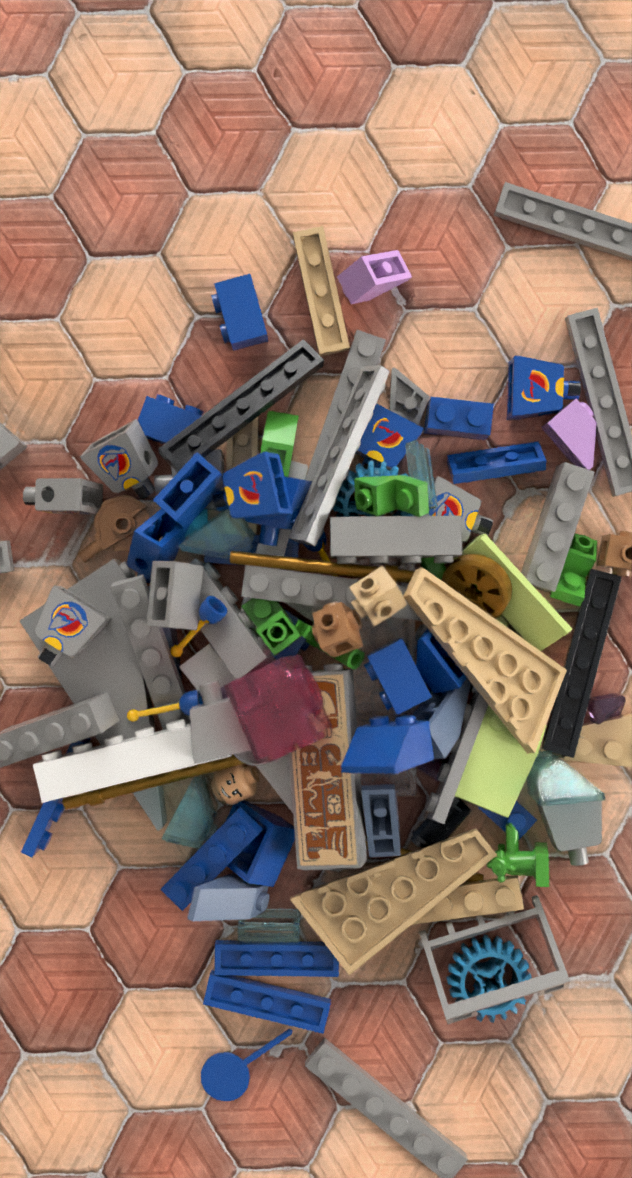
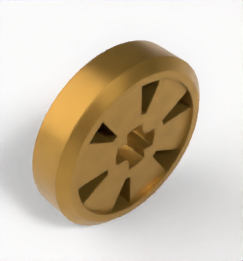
[441,554,512,618]

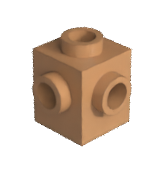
[597,531,632,577]
[312,602,363,658]

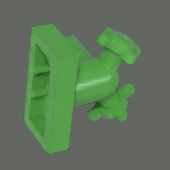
[486,822,549,887]

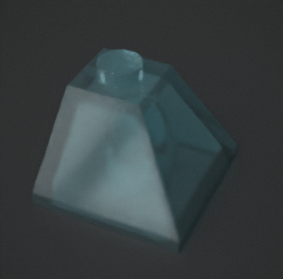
[527,751,605,806]
[161,775,218,849]

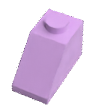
[337,250,412,304]
[541,399,597,470]

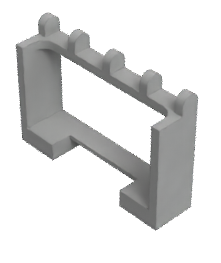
[419,895,570,1024]

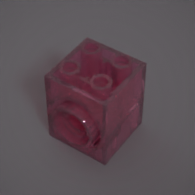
[223,655,332,762]

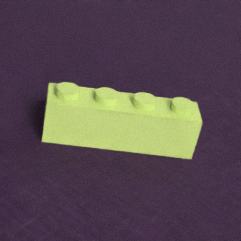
[450,534,572,651]

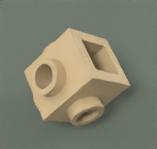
[349,566,408,627]

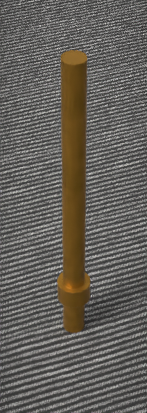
[230,551,415,583]
[63,754,245,810]

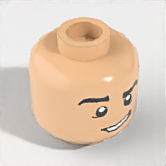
[211,764,259,805]

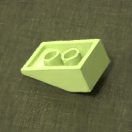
[454,705,547,818]

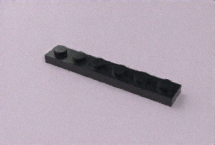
[159,339,324,473]
[542,569,622,758]

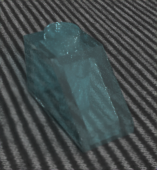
[178,509,255,559]

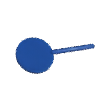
[201,1029,293,1101]

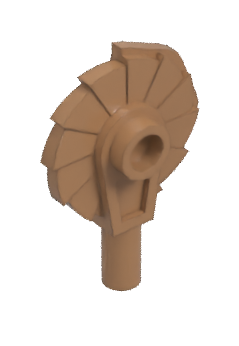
[78,495,150,563]

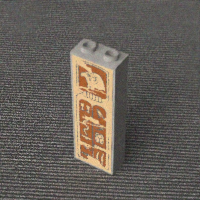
[283,663,367,869]

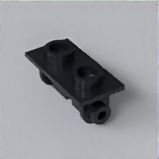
[410,797,472,848]

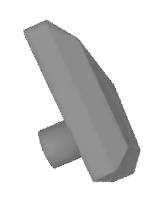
[389,368,430,425]

